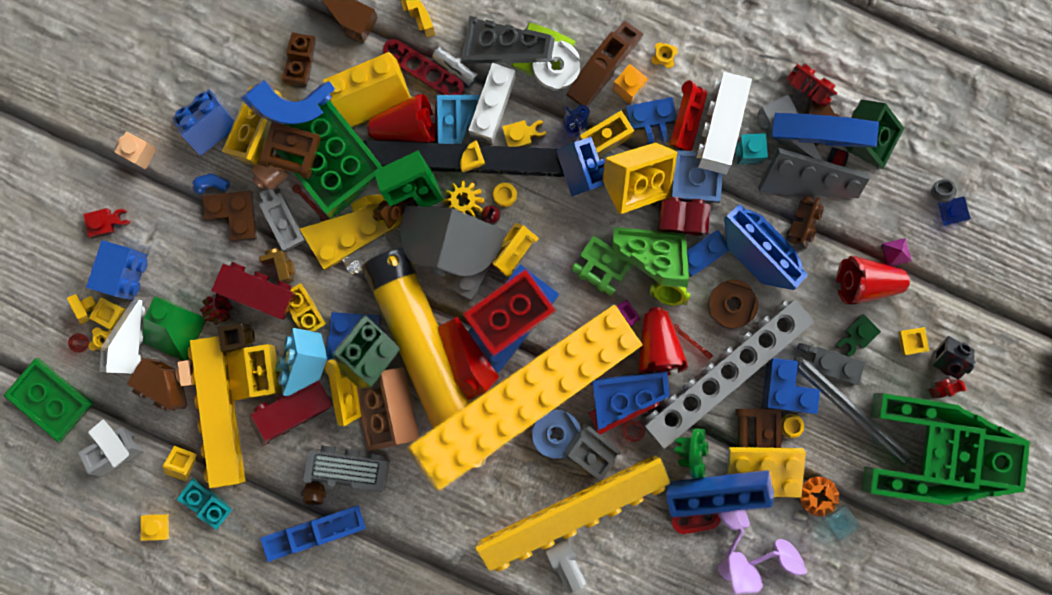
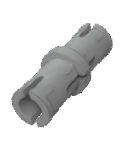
[432,47,478,87]

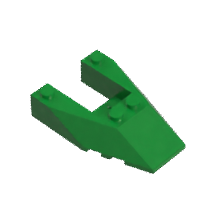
[861,393,1030,505]

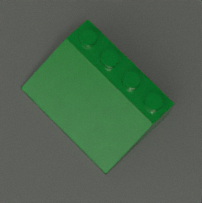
[276,100,383,219]

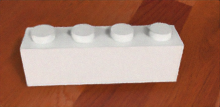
[696,72,752,175]

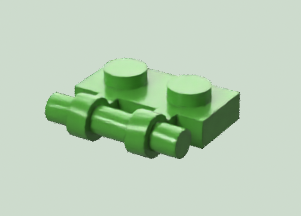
[571,235,632,296]

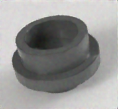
[931,179,957,203]

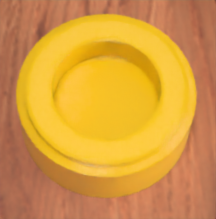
[493,182,517,208]

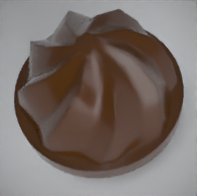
[301,481,326,505]

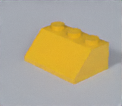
[323,52,411,128]
[222,86,284,165]
[603,143,678,214]

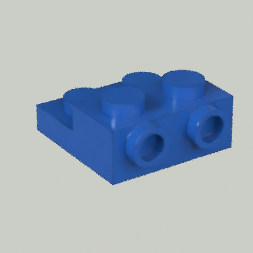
[326,312,381,361]

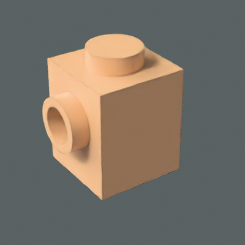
[114,131,157,170]

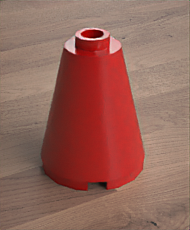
[367,94,436,142]
[836,256,910,305]
[638,307,688,375]

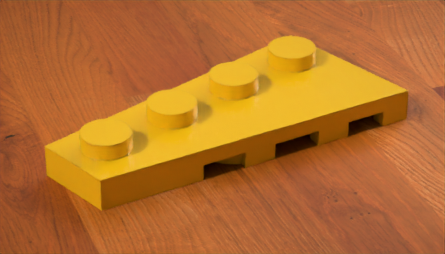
[300,205,403,271]

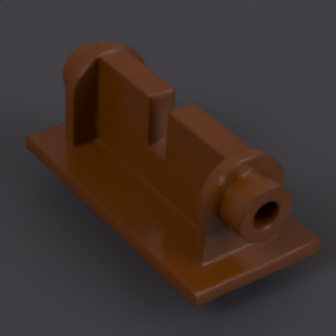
[372,196,414,229]
[788,196,824,249]

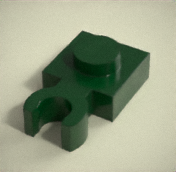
[835,314,881,357]

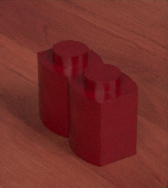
[657,197,710,236]

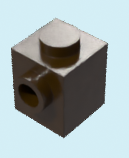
[218,323,255,352]

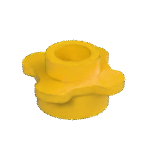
[651,42,678,69]
[89,327,112,351]

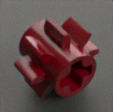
[200,293,233,325]

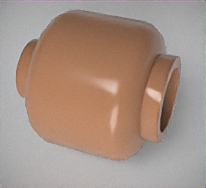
[252,154,288,190]

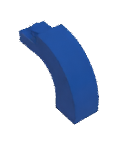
[241,80,335,125]

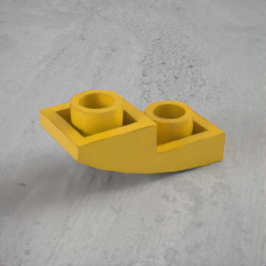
[401,0,435,38]
[289,283,326,332]

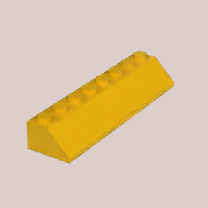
[476,455,670,572]

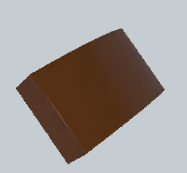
[282,32,316,87]

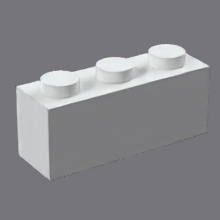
[469,63,516,145]

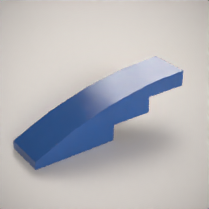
[772,113,879,147]
[260,505,366,562]

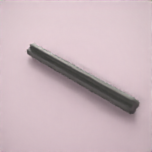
[797,360,911,465]

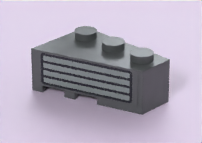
[303,445,390,492]

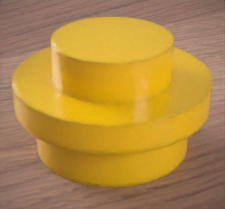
[781,414,804,438]

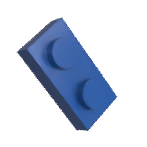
[687,230,730,277]

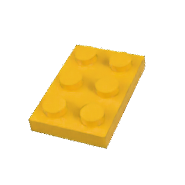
[727,447,806,497]

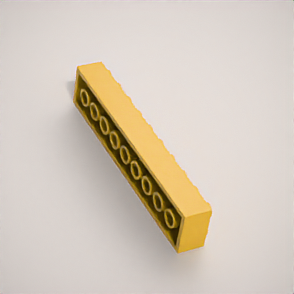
[406,304,642,490]

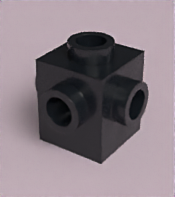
[932,336,976,379]

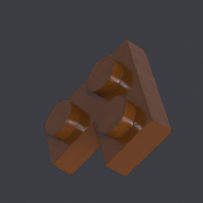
[202,190,257,242]

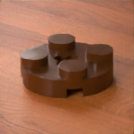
[708,280,758,329]

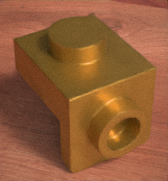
[259,248,296,283]

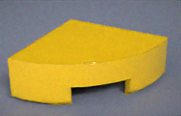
[460,140,485,173]
[351,194,385,212]

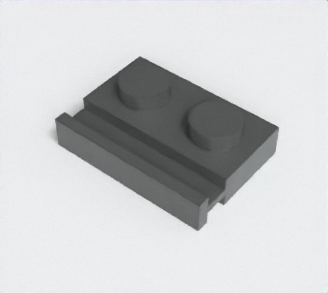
[564,424,621,481]

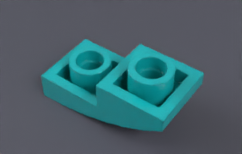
[176,478,232,530]

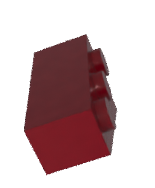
[211,262,296,320]
[249,380,333,447]

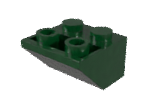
[333,316,401,388]

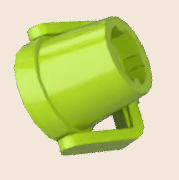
[650,282,691,306]

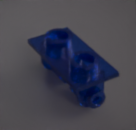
[563,105,590,140]

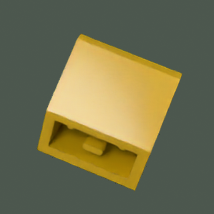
[226,344,282,401]

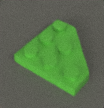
[612,227,689,287]

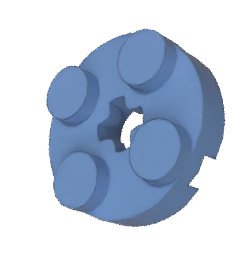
[532,410,581,459]

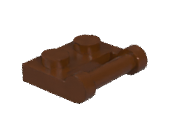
[259,122,321,179]
[735,409,781,448]

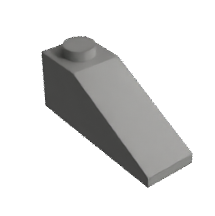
[757,95,822,160]

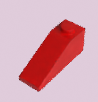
[438,317,499,400]

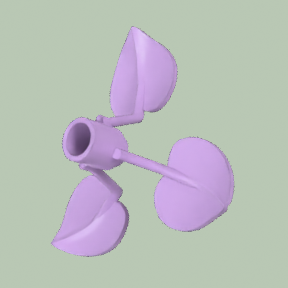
[717,510,807,595]

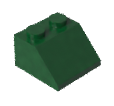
[844,99,905,169]

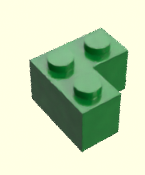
[374,151,444,207]

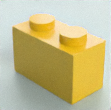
[579,110,634,157]

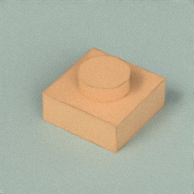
[176,360,195,387]

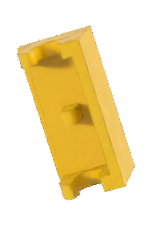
[491,223,539,277]

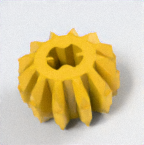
[443,181,484,218]

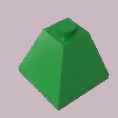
[142,296,206,361]

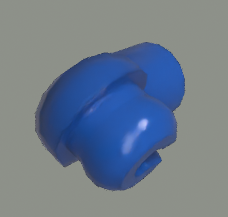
[192,173,230,194]

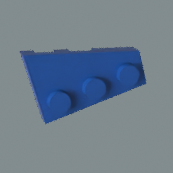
[592,371,670,430]

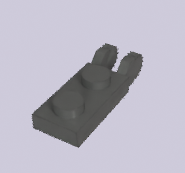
[793,343,865,385]

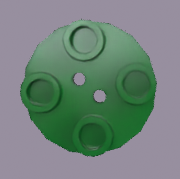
[674,428,709,478]

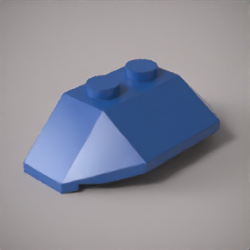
[724,205,808,290]

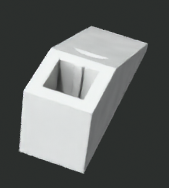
[99,300,145,374]

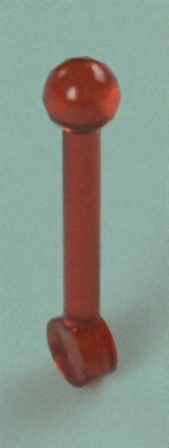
[292,184,330,222]
[673,323,713,359]

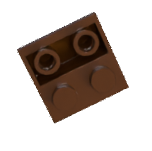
[126,358,188,411]

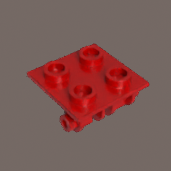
[786,63,837,107]

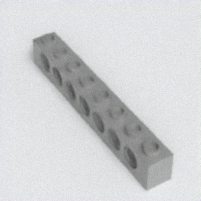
[643,299,815,449]

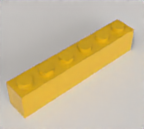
[188,336,246,488]

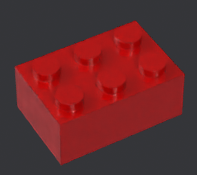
[464,269,556,357]

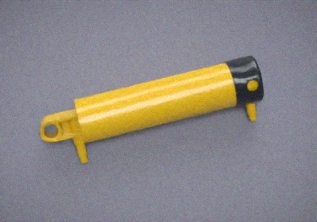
[361,248,486,470]

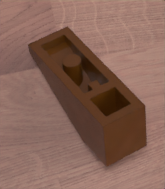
[320,0,378,42]

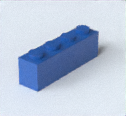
[666,470,774,517]

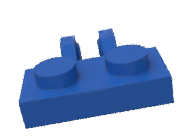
[625,97,677,145]

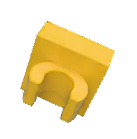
[67,294,96,325]

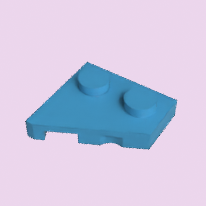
[435,95,481,144]

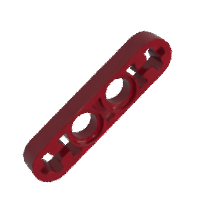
[383,39,464,95]

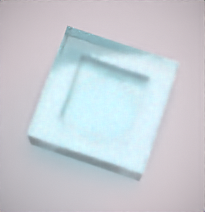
[824,505,861,541]

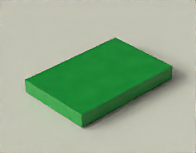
[3,358,93,442]

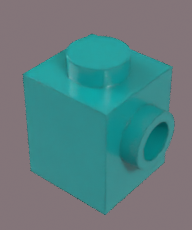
[734,133,768,165]

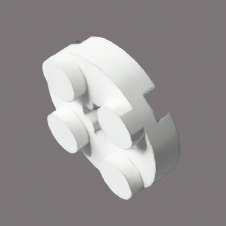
[531,41,580,91]

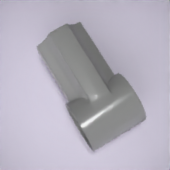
[545,539,587,594]

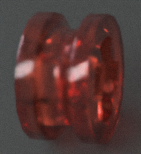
[622,420,645,442]

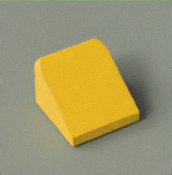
[162,446,197,482]

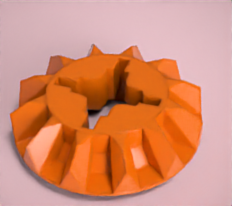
[800,476,840,517]

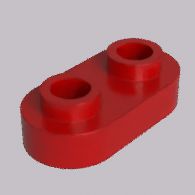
[671,513,721,534]

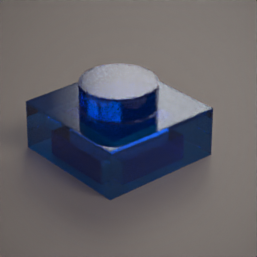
[938,196,971,226]

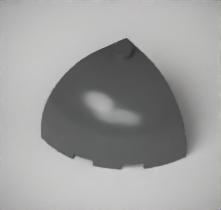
[401,206,505,277]

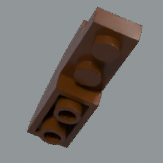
[566,20,643,109]

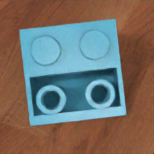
[276,328,327,396]

